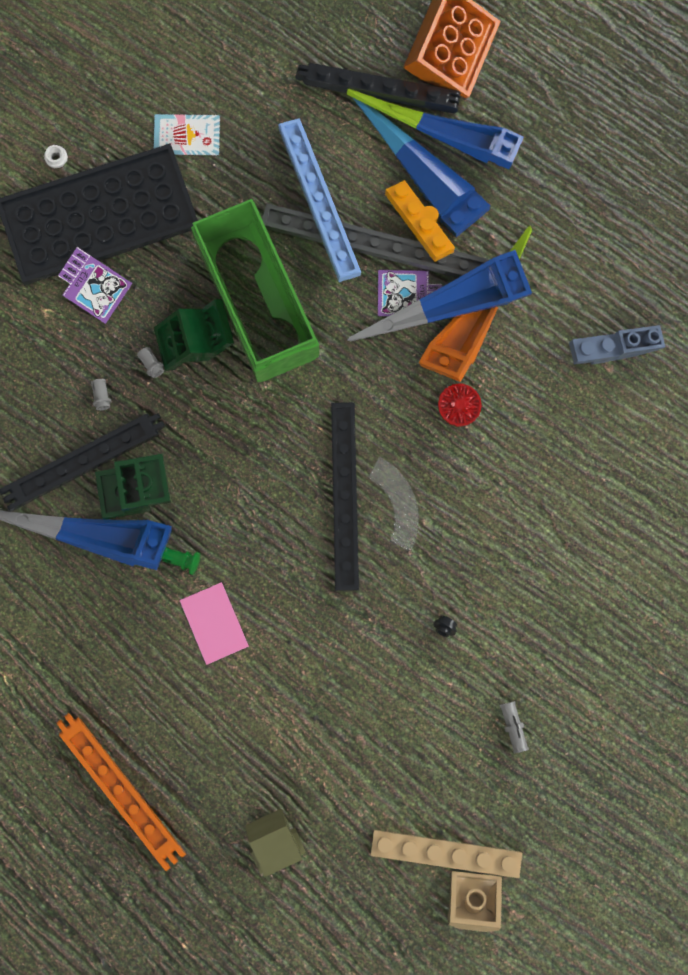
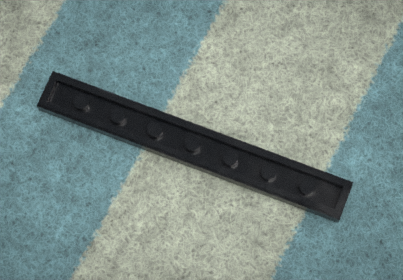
[331,402,359,591]

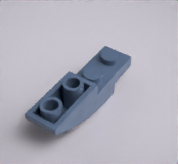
[569,325,665,365]

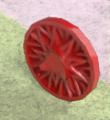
[438,383,482,427]

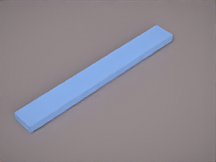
[278,118,361,282]

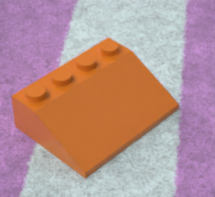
[403,0,501,98]

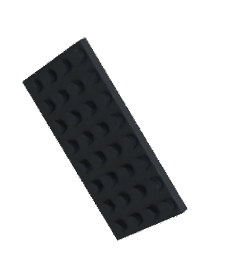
[0,143,198,286]

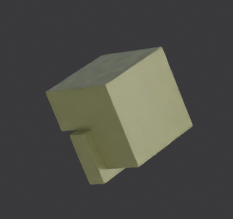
[245,808,306,877]

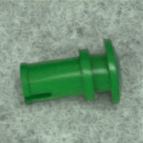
[161,547,201,575]

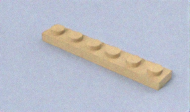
[370,829,522,878]

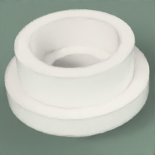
[44,145,68,168]

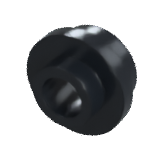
[433,616,457,637]

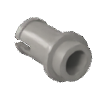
[137,347,164,378]
[91,379,112,410]

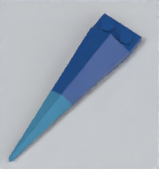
[353,98,490,237]

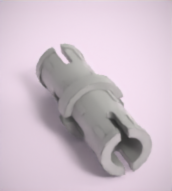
[500,701,529,753]

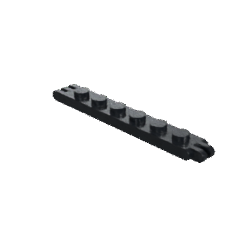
[295,63,461,113]
[0,413,165,512]

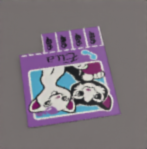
[58,247,132,324]
[378,270,442,316]

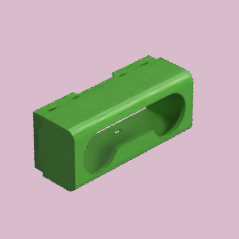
[191,199,319,382]

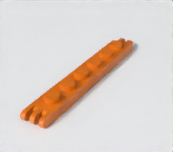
[57,713,186,871]

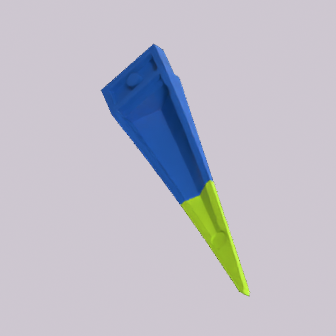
[346,89,524,169]

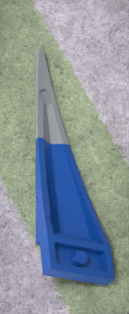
[347,250,532,342]
[0,510,172,570]

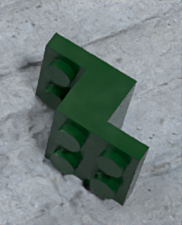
[153,299,234,371]
[95,454,171,520]

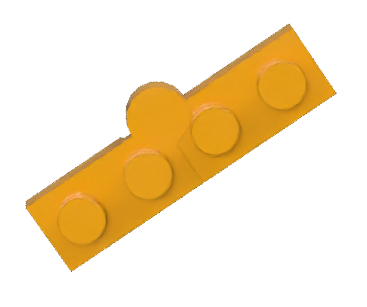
[385,180,455,262]

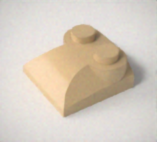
[448,871,502,932]

